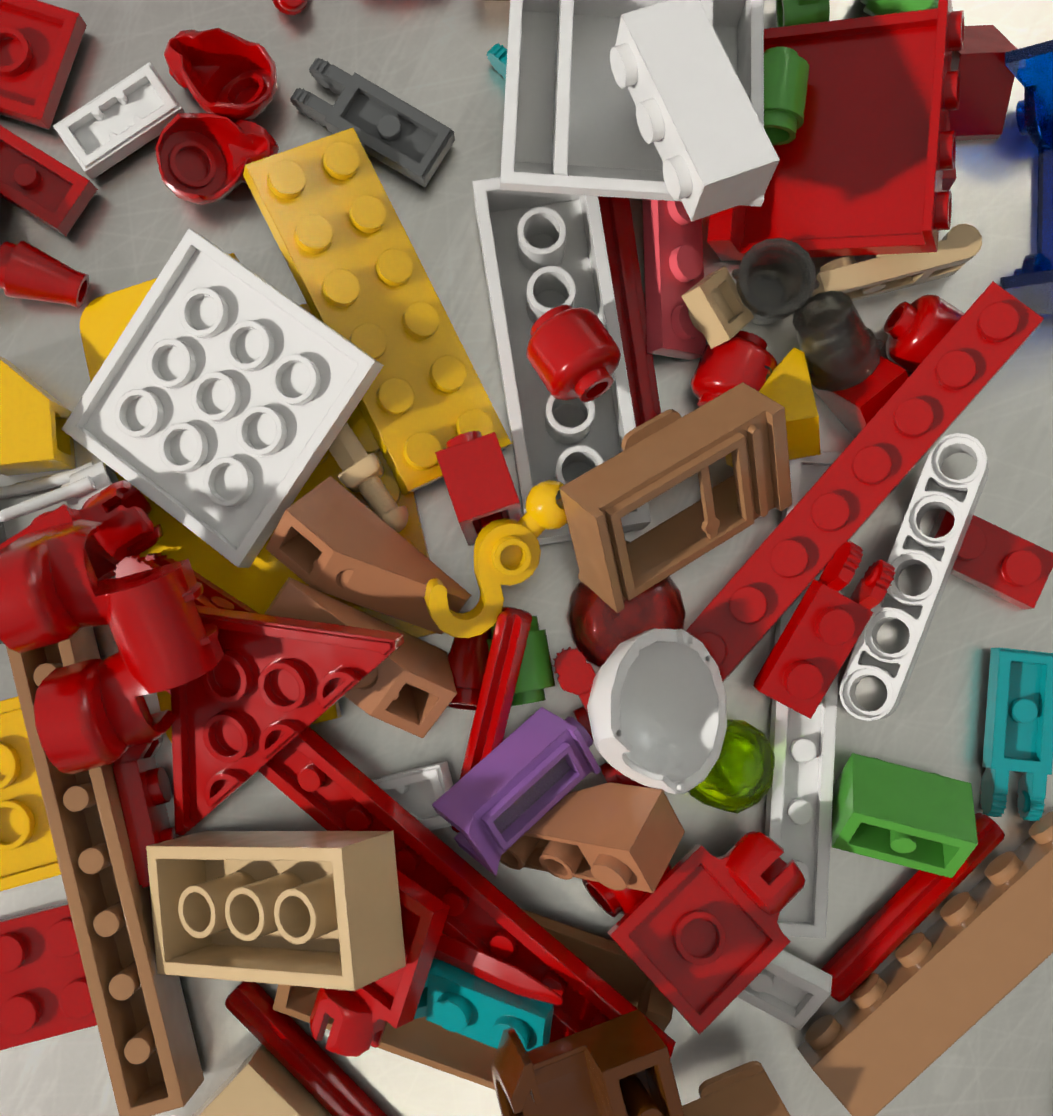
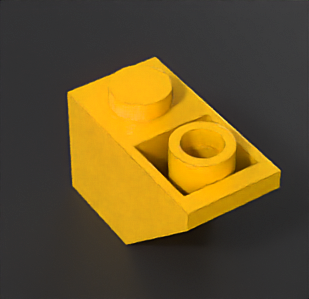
[0,356,76,476]

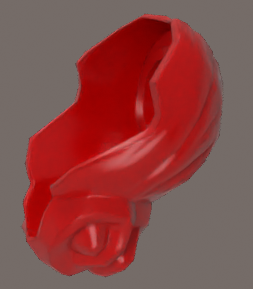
[164,28,278,122]
[155,113,279,205]

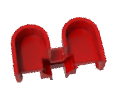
[0,519,224,775]

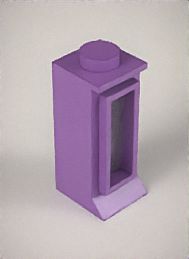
[432,707,601,876]

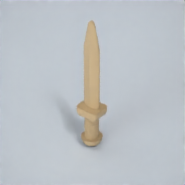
[329,422,408,533]

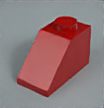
[435,431,522,546]

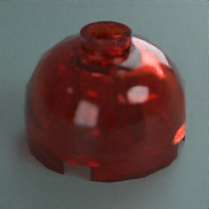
[567,576,686,668]

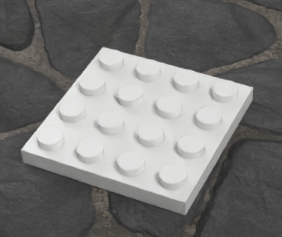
[62,228,384,568]

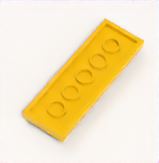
[243,128,512,496]

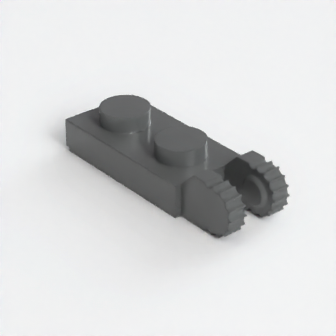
[290,58,455,187]

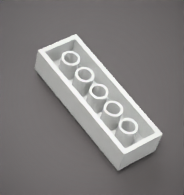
[472,177,651,545]

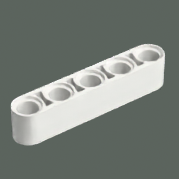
[839,433,989,721]

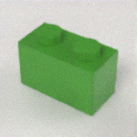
[832,753,978,878]

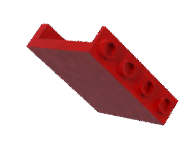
[707,0,965,261]

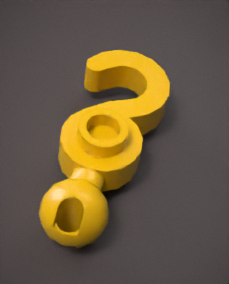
[425,480,568,638]

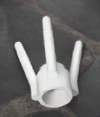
[0,461,118,522]

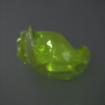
[688,719,775,814]

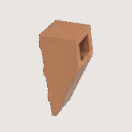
[265,476,472,635]
[264,577,457,738]
[500,782,685,893]

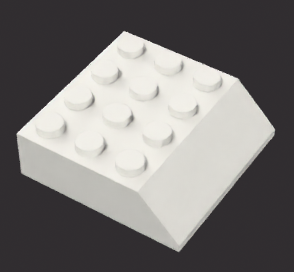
[500,0,764,207]

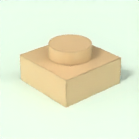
[681,266,754,349]

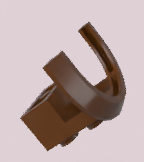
[491,1009,684,1116]

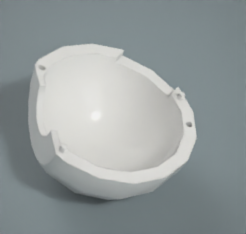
[587,628,727,795]

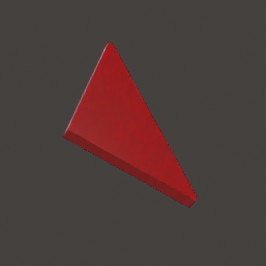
[170,605,404,835]

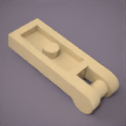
[805,224,982,312]

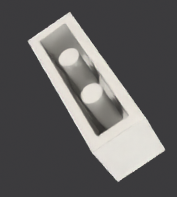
[610,0,780,222]

